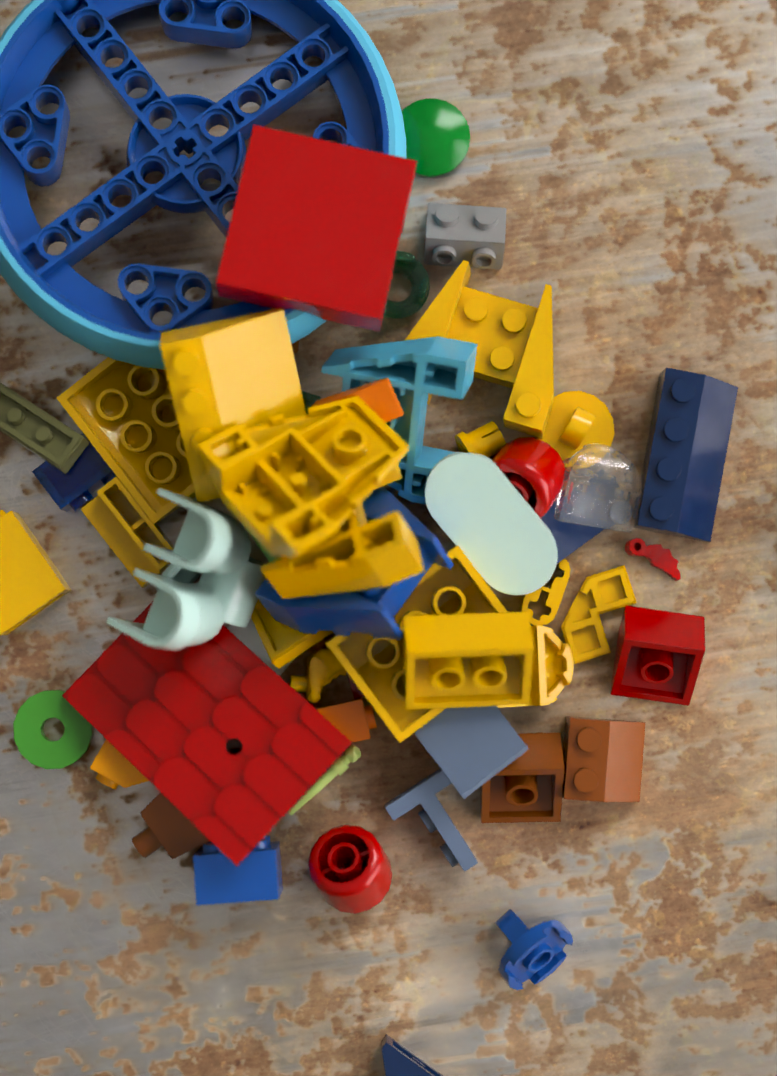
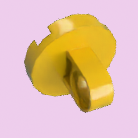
[536,391,615,470]

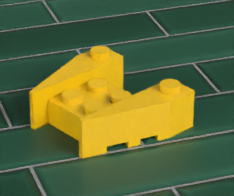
[404,260,554,438]
[261,463,424,599]

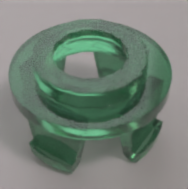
[384,251,430,319]

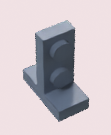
[385,768,478,872]

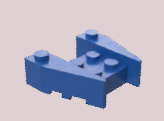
[254,486,453,639]

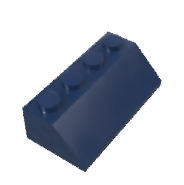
[632,368,738,542]

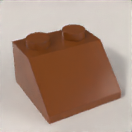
[562,716,646,802]
[480,732,564,823]

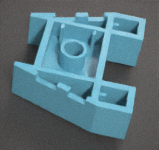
[321,336,477,505]

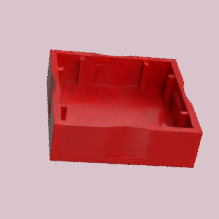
[216,125,417,332]

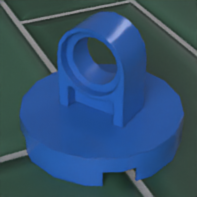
[495,909,573,990]

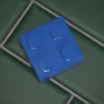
[193,835,283,905]

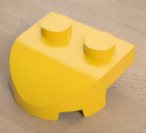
[497,626,574,708]

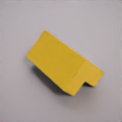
[80,477,174,588]

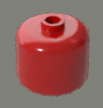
[492,437,567,518]
[308,825,392,914]

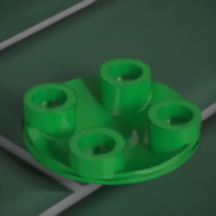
[402,98,470,178]

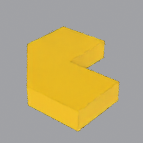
[560,565,637,664]

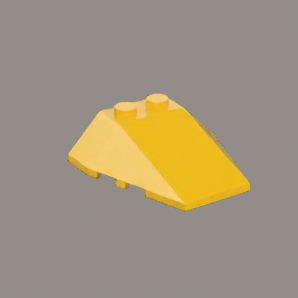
[197,396,408,556]

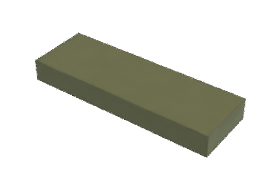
[0,383,90,475]

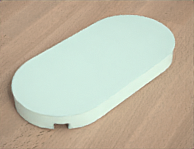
[425,452,558,595]

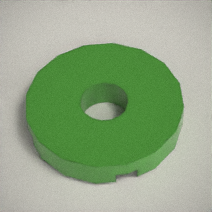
[13,690,94,769]

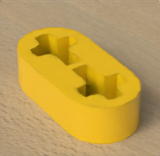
[520,558,570,626]

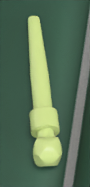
[288,744,361,816]

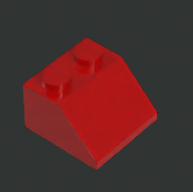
[610,605,705,706]

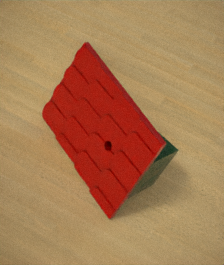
[62,601,352,866]

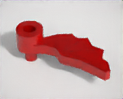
[624,538,681,581]

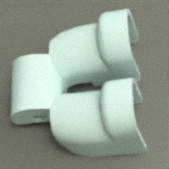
[106,488,267,651]

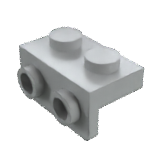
[424,203,506,270]

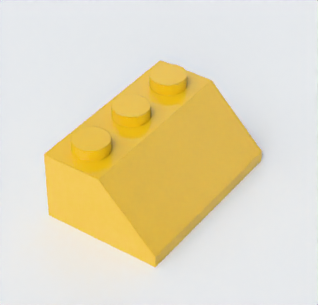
[403,612,534,709]

